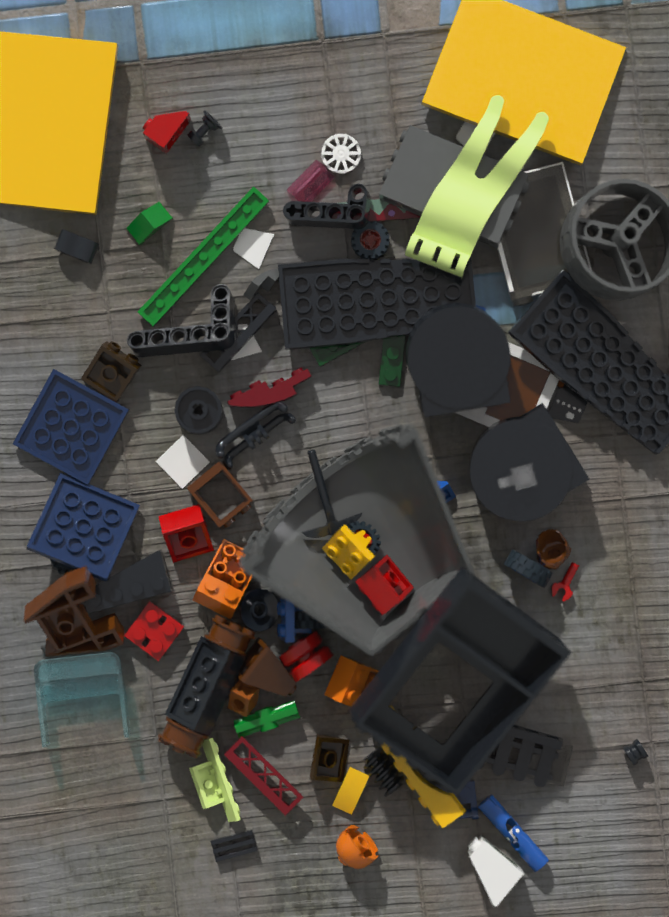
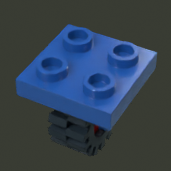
[277,598,326,642]

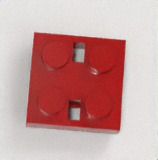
[124,601,185,661]

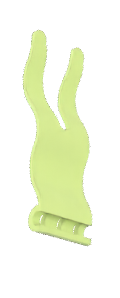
[405,95,549,278]

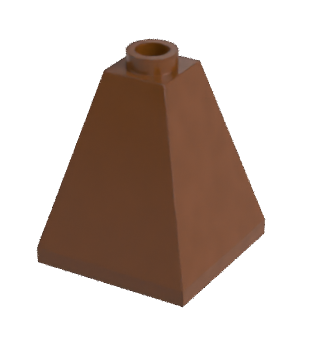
[237,637,297,697]

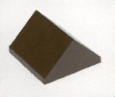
[309,734,350,782]

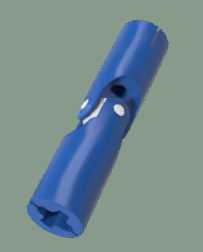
[478,794,549,872]

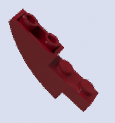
[227,367,312,408]

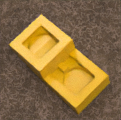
[332,767,369,815]

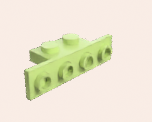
[189,738,241,822]

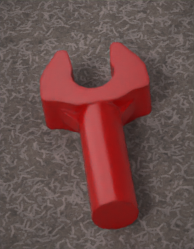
[551,562,579,602]

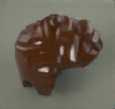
[536,529,571,570]

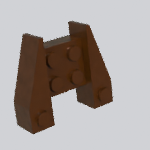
[24,566,124,657]

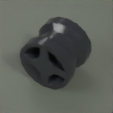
[623,739,649,766]

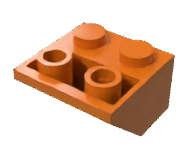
[324,655,379,707]

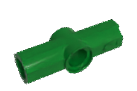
[233,700,300,738]

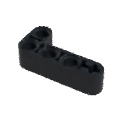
[283,184,371,229]

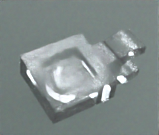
[497,463,538,491]

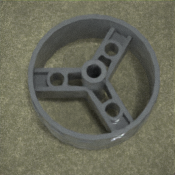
[560,179,669,301]

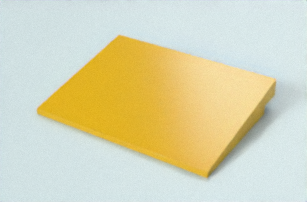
[421,0,626,166]
[0,32,118,215]

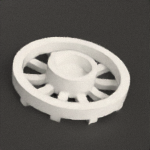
[321,134,361,174]

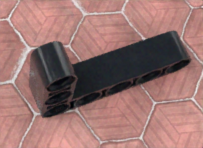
[127,284,235,357]

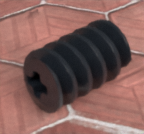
[360,748,404,797]

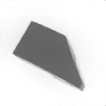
[244,268,279,300]

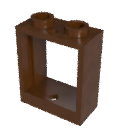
[187,461,253,528]

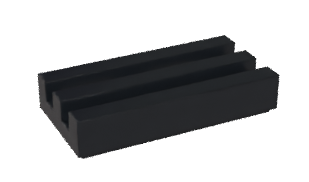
[210,829,258,862]

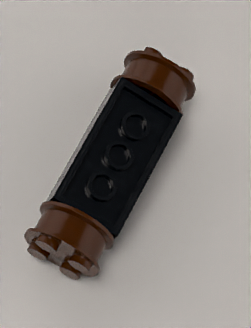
[158,615,255,758]

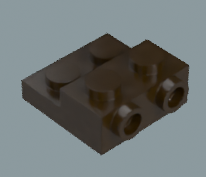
[81,341,142,403]

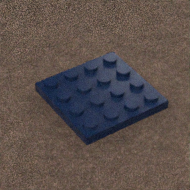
[13,369,129,485]
[26,473,140,582]

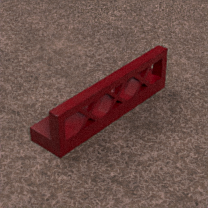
[224,736,303,816]

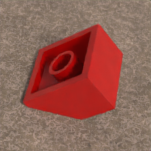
[142,111,191,155]
[158,504,214,563]
[355,555,414,615]

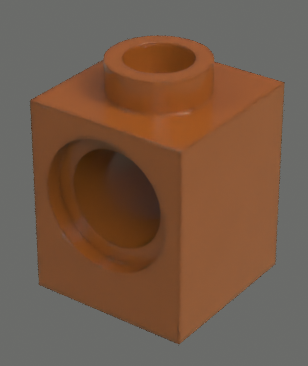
[228,680,260,717]

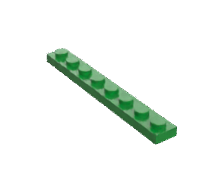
[138,186,269,327]

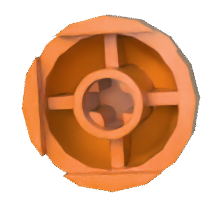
[336,825,379,869]

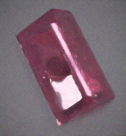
[287,160,335,202]

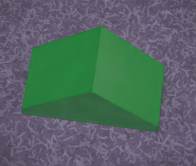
[126,202,173,245]

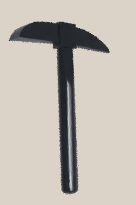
[301,449,362,538]

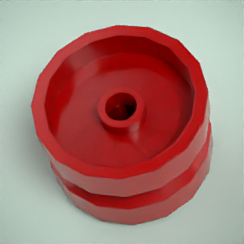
[278,630,334,682]

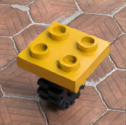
[322,521,381,580]

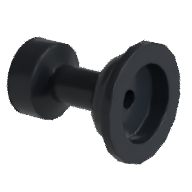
[187,110,223,146]

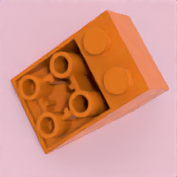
[193,539,252,620]

